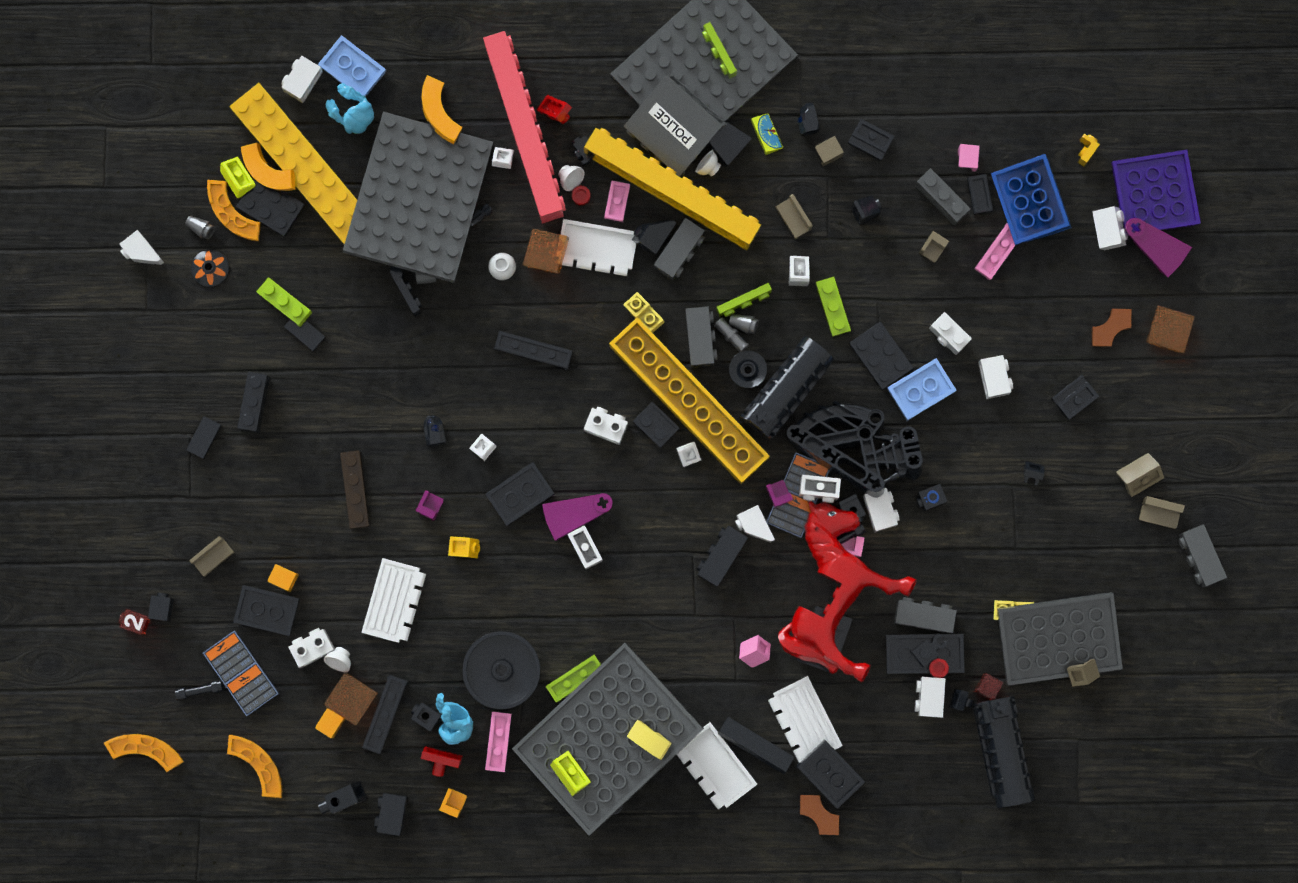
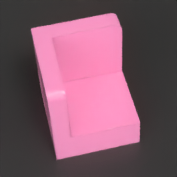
[958,144,979,172]
[842,536,864,558]
[739,635,771,667]

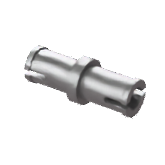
[714,317,749,352]

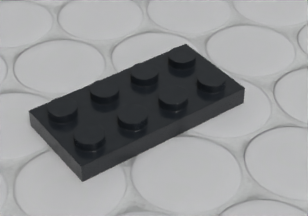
[885,634,965,674]

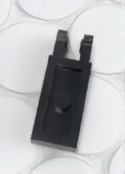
[390,266,422,317]

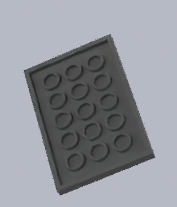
[997,592,1123,686]

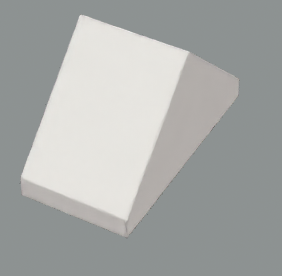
[789,256,810,286]

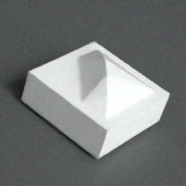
[492,147,514,169]
[469,434,497,461]
[676,442,701,467]

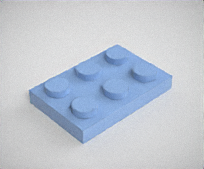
[318,35,386,97]
[887,358,957,421]

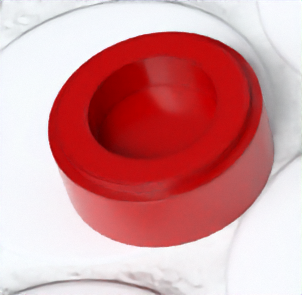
[572,186,591,205]
[929,659,949,678]

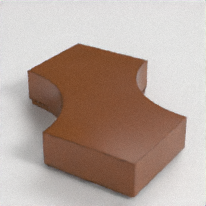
[1092,309,1132,347]
[800,795,839,835]

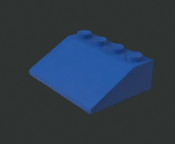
[991,154,1072,245]

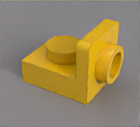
[1078,134,1100,166]
[448,537,480,559]

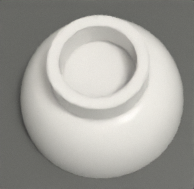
[695,150,721,177]
[559,165,585,191]
[488,253,516,280]
[324,647,351,672]

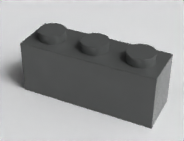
[915,168,970,226]
[654,218,705,280]
[685,306,717,368]
[1178,524,1227,587]
[894,597,957,634]

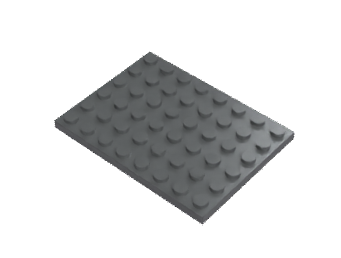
[610,0,798,122]
[343,112,493,283]
[512,643,704,836]

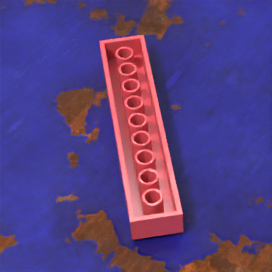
[483,31,566,224]

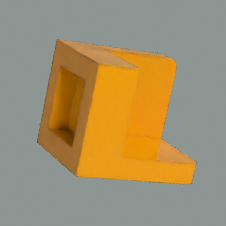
[268,564,299,592]
[315,708,346,738]
[439,788,467,818]

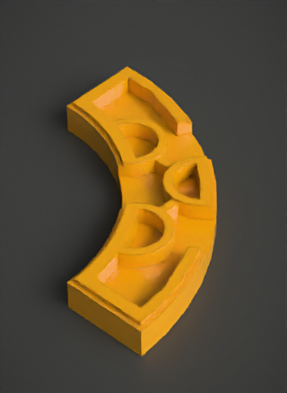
[421,75,462,145]
[241,143,295,191]
[207,180,261,242]
[104,734,184,772]
[227,735,282,798]

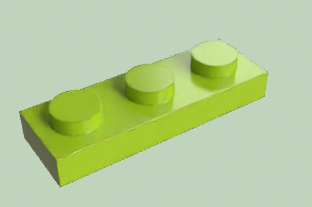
[702,22,737,79]
[256,277,312,327]
[815,277,851,337]
[716,283,772,317]
[546,655,601,703]

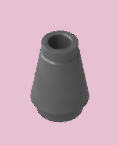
[185,216,215,239]
[729,314,759,335]

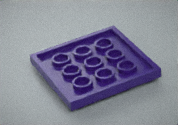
[1111,150,1201,236]

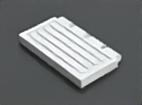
[557,219,636,276]
[361,558,426,643]
[768,676,842,763]
[677,722,757,809]

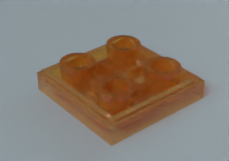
[523,229,569,274]
[1146,306,1195,354]
[324,672,378,726]

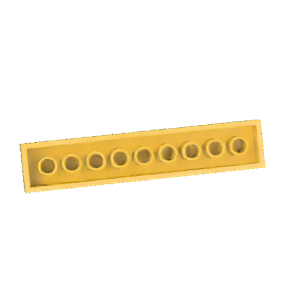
[230,83,357,244]
[584,128,761,251]
[609,318,770,484]

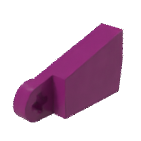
[1125,218,1192,277]
[542,493,613,541]

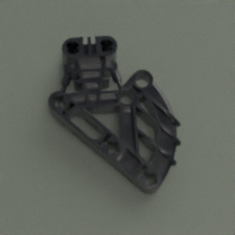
[787,401,923,498]

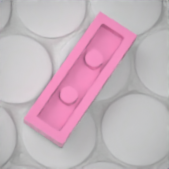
[974,223,1015,280]
[485,712,512,772]

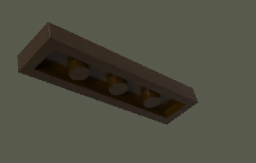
[340,450,370,529]

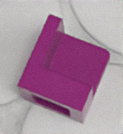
[766,480,793,508]
[416,490,444,521]

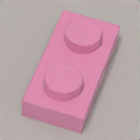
[604,181,630,222]

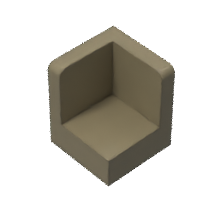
[815,136,844,167]
[919,231,949,263]
[1067,659,1100,687]

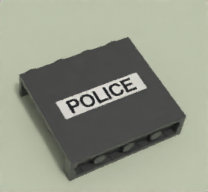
[624,73,727,177]

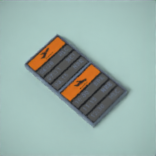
[766,453,830,538]
[203,630,279,716]

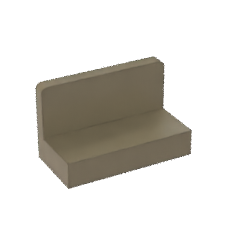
[776,194,813,239]
[1116,453,1164,497]
[1139,496,1185,529]
[189,536,235,577]

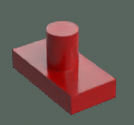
[536,95,572,124]
[421,746,462,777]

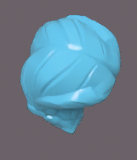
[325,83,374,134]
[435,693,473,745]

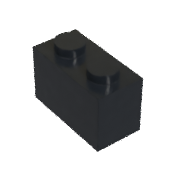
[374,793,408,836]

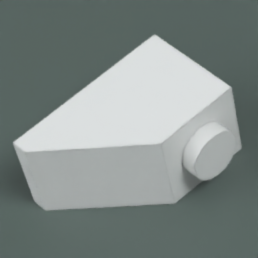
[120,230,164,265]
[735,505,775,543]

